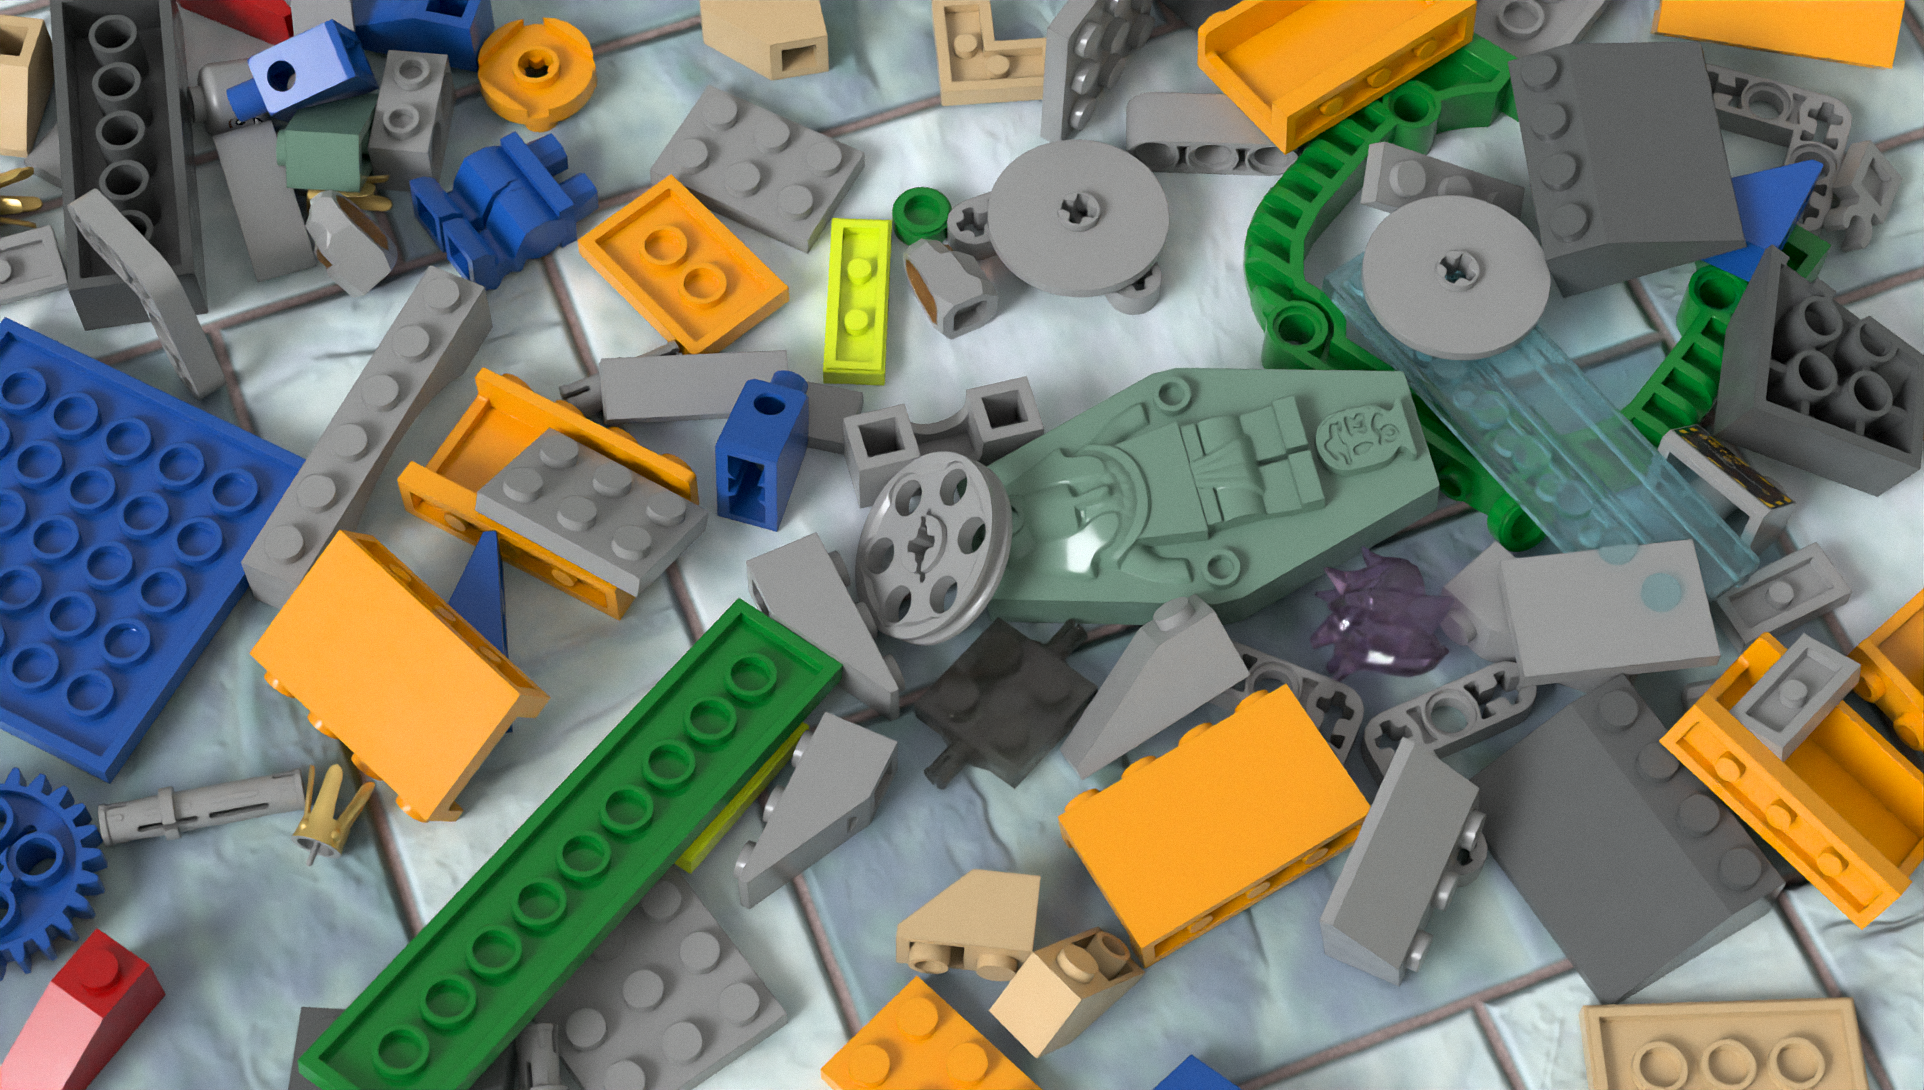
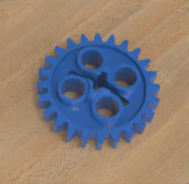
[0,768,108,981]

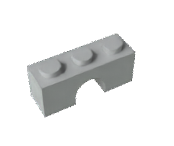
[843,376,1044,509]

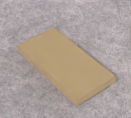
[1578,997,1869,1090]

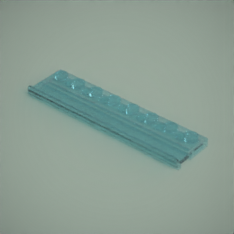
[1322,251,1760,612]

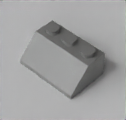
[1319,737,1487,987]

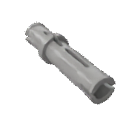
[98,768,306,847]

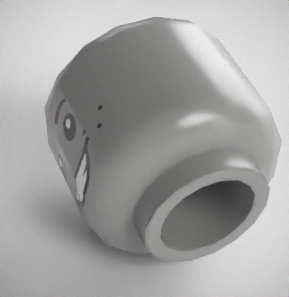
[187,58,274,138]

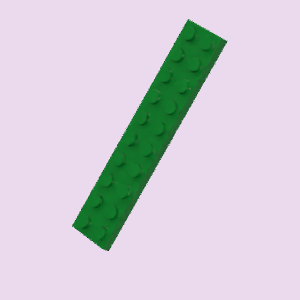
[297,598,843,1090]

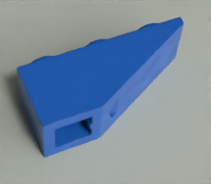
[352,0,495,72]

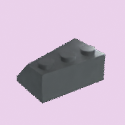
[1713,244,1924,497]

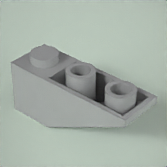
[746,532,906,721]
[733,712,898,909]

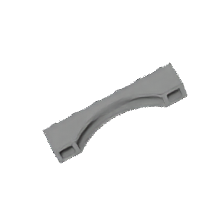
[241,265,493,610]

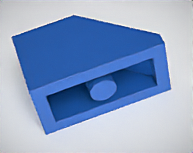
[1702,159,1824,282]

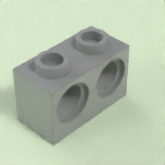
[367,50,456,192]

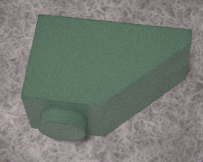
[276,93,379,193]

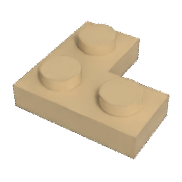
[931,0,1047,106]

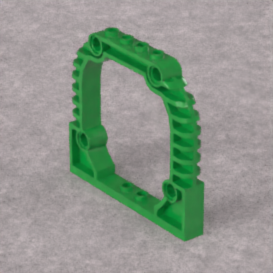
[1243,32,1831,515]

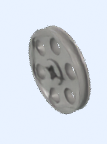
[855,451,1013,646]

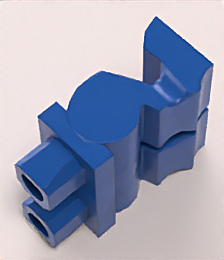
[409,131,599,291]

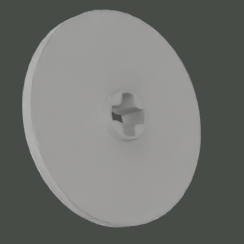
[987,139,1170,297]
[1361,195,1551,361]

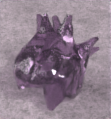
[1310,546,1455,682]

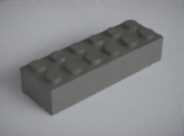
[50,0,209,331]

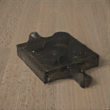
[914,617,1098,790]

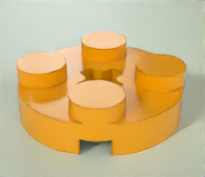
[478,17,598,133]

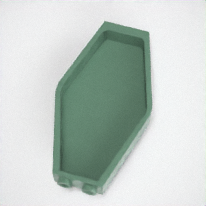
[957,368,1440,625]

